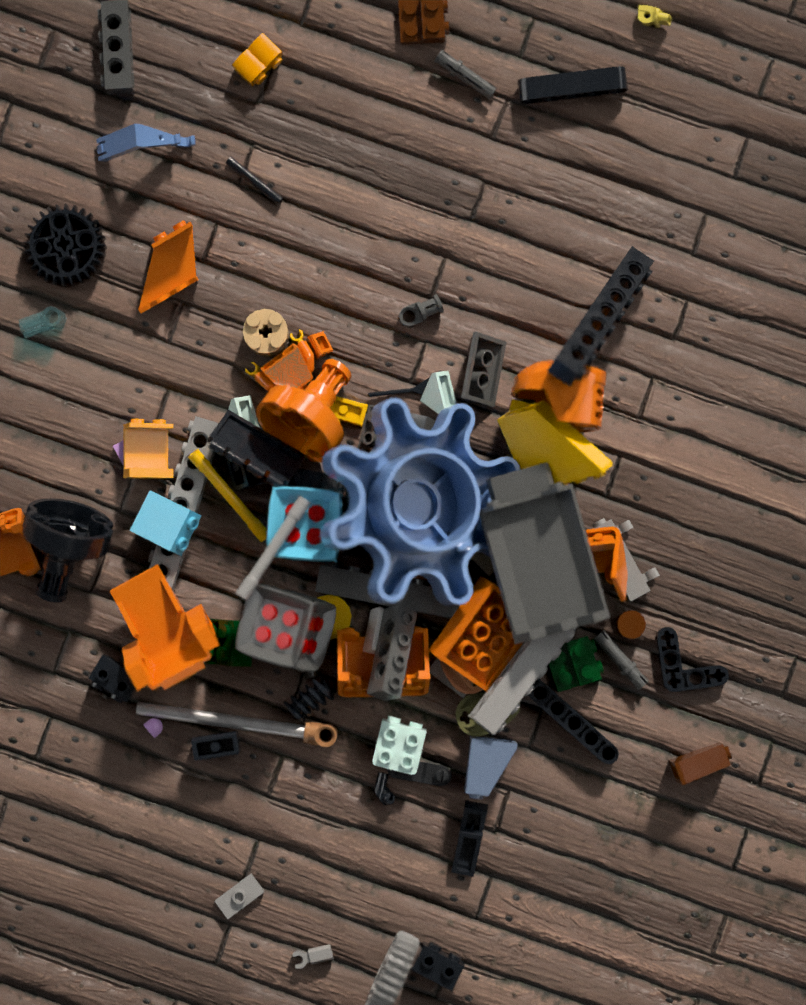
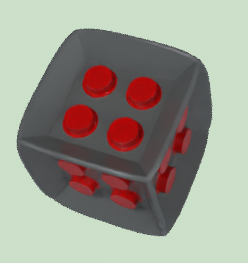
[236,584,336,672]

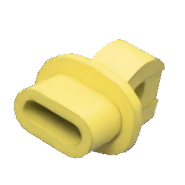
[638,5,672,28]

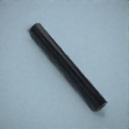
[226,157,283,205]

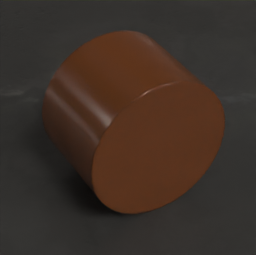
[615,610,646,639]

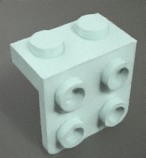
[372,716,427,775]

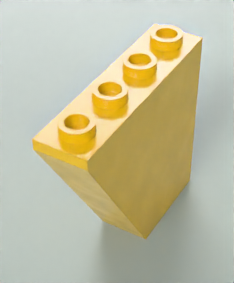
[497,401,613,486]

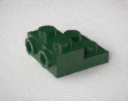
[548,636,604,692]

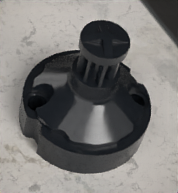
[22,498,114,603]

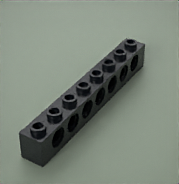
[547,246,654,387]

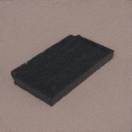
[207,409,306,488]

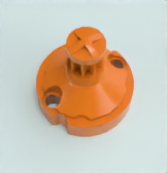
[256,359,352,462]

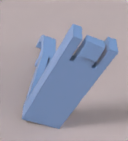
[97,124,195,162]

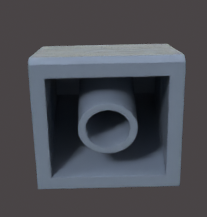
[464,735,518,799]

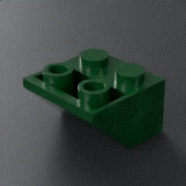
[204,619,252,667]

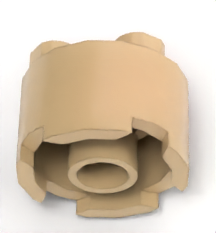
[243,309,289,357]

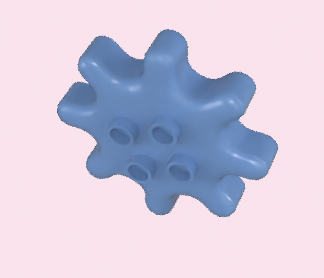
[320,398,520,606]

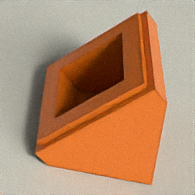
[306,332,333,360]

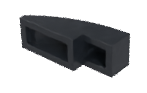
[451,800,488,877]

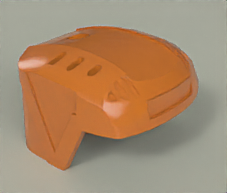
[511,360,606,432]

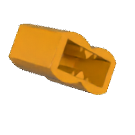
[232,33,283,87]

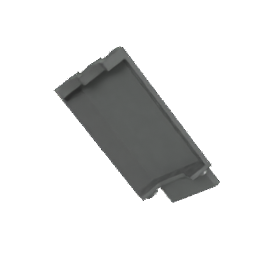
[479,462,610,644]

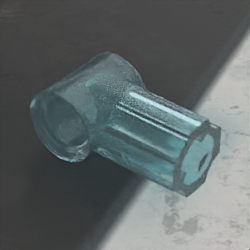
[19,306,66,338]

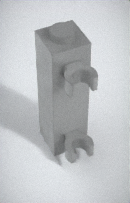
[592,518,659,602]

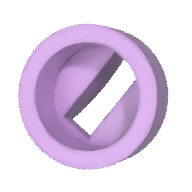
[143,718,163,738]

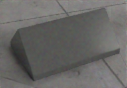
[460,332,506,407]

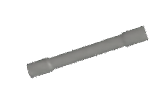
[236,496,311,600]

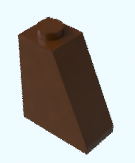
[669,742,732,785]

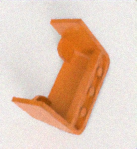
[585,527,628,601]

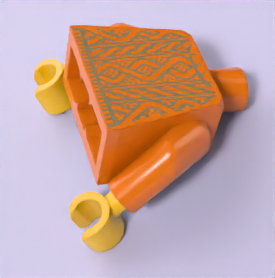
[245,329,315,391]

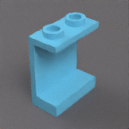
[130,490,202,556]

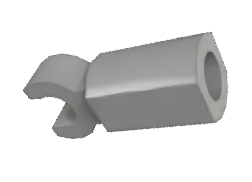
[292,944,334,969]

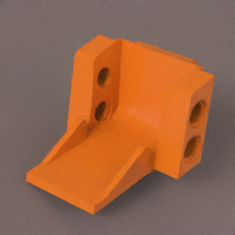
[110,564,219,690]

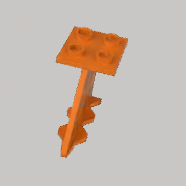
[139,220,199,313]

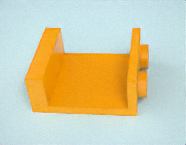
[123,419,173,479]

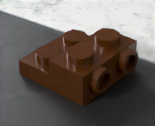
[398,0,449,45]

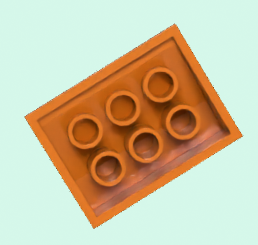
[428,576,523,692]

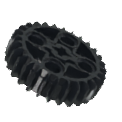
[23,204,107,287]

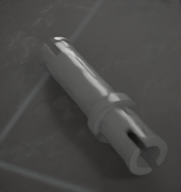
[434,49,497,99]
[594,630,649,690]

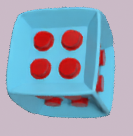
[267,487,343,563]

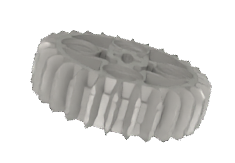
[365,931,419,1005]

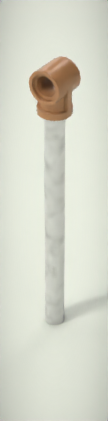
[136,701,338,747]

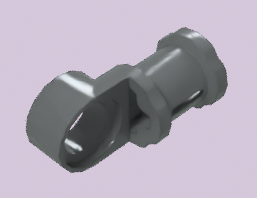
[399,294,444,328]

